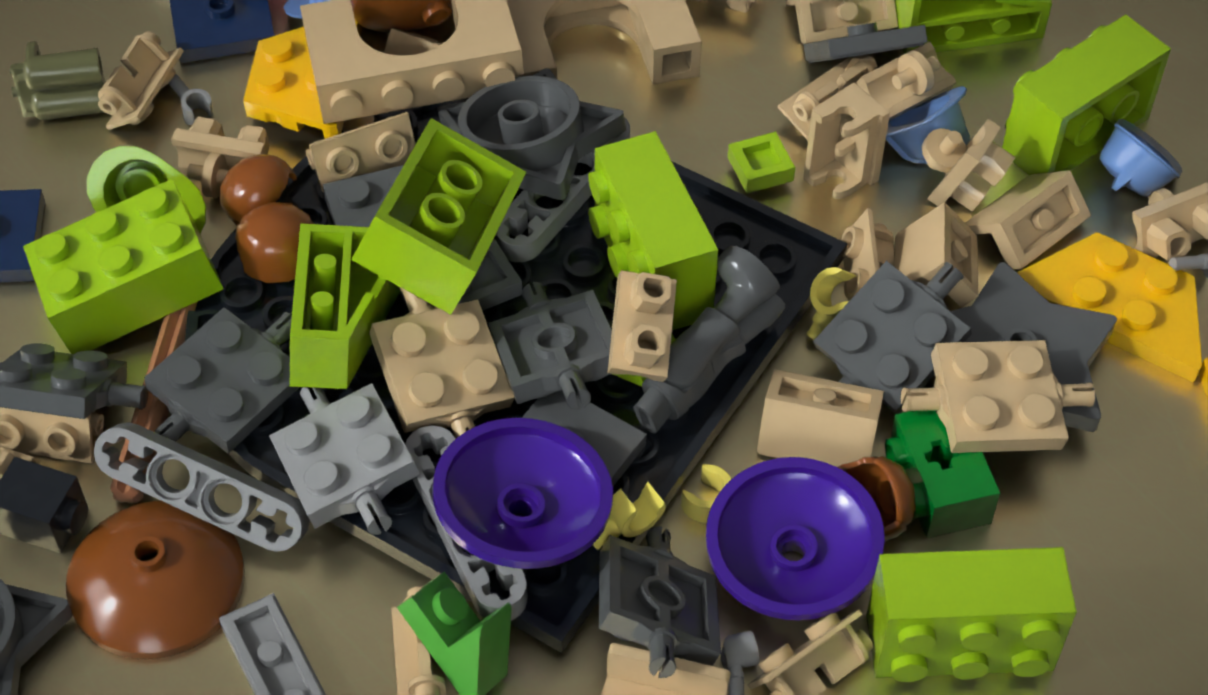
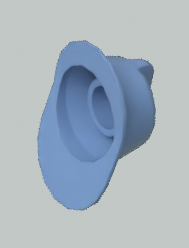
[886,86,970,164]
[1100,119,1182,197]

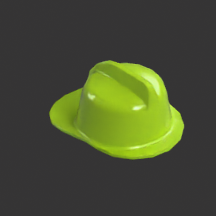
[87,146,206,234]

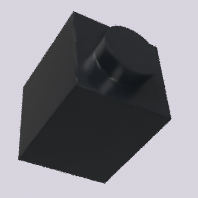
[0,457,88,553]

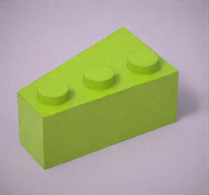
[894,0,1052,54]
[290,223,400,389]

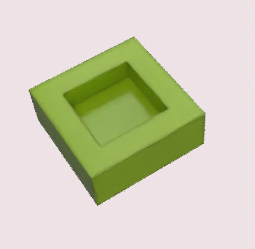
[728,131,795,194]

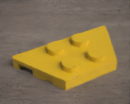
[243,17,363,139]
[1017,232,1202,383]

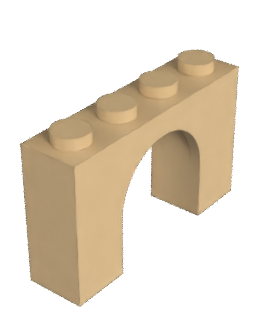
[300,0,524,124]
[507,0,702,84]

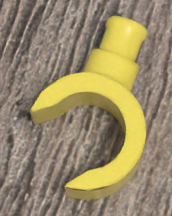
[806,267,856,340]
[681,464,732,523]
[593,482,666,550]

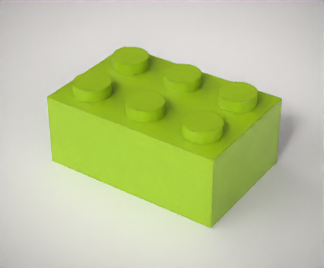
[1002,14,1171,175]
[351,118,526,315]
[588,131,718,330]
[23,179,224,354]
[866,547,1077,682]

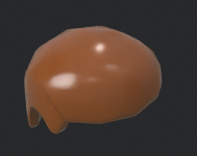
[220,154,297,226]
[235,202,314,283]
[837,456,916,542]

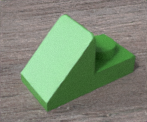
[397,571,511,695]

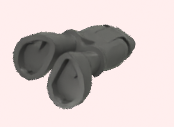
[634,246,785,434]

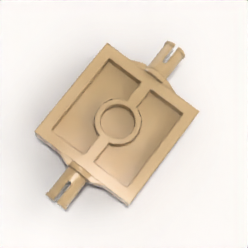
[369,287,515,439]
[901,340,1095,453]

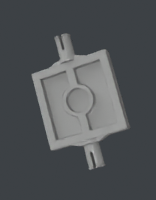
[269,383,420,535]

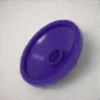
[433,418,613,569]
[706,457,885,620]

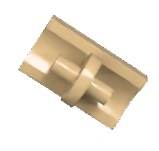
[856,41,957,121]
[171,117,269,198]
[922,119,1015,211]
[1132,182,1208,262]
[607,270,677,382]

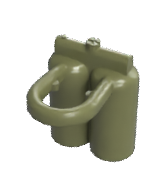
[9,41,106,120]

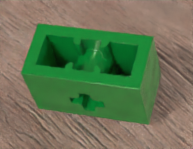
[885,410,1001,539]

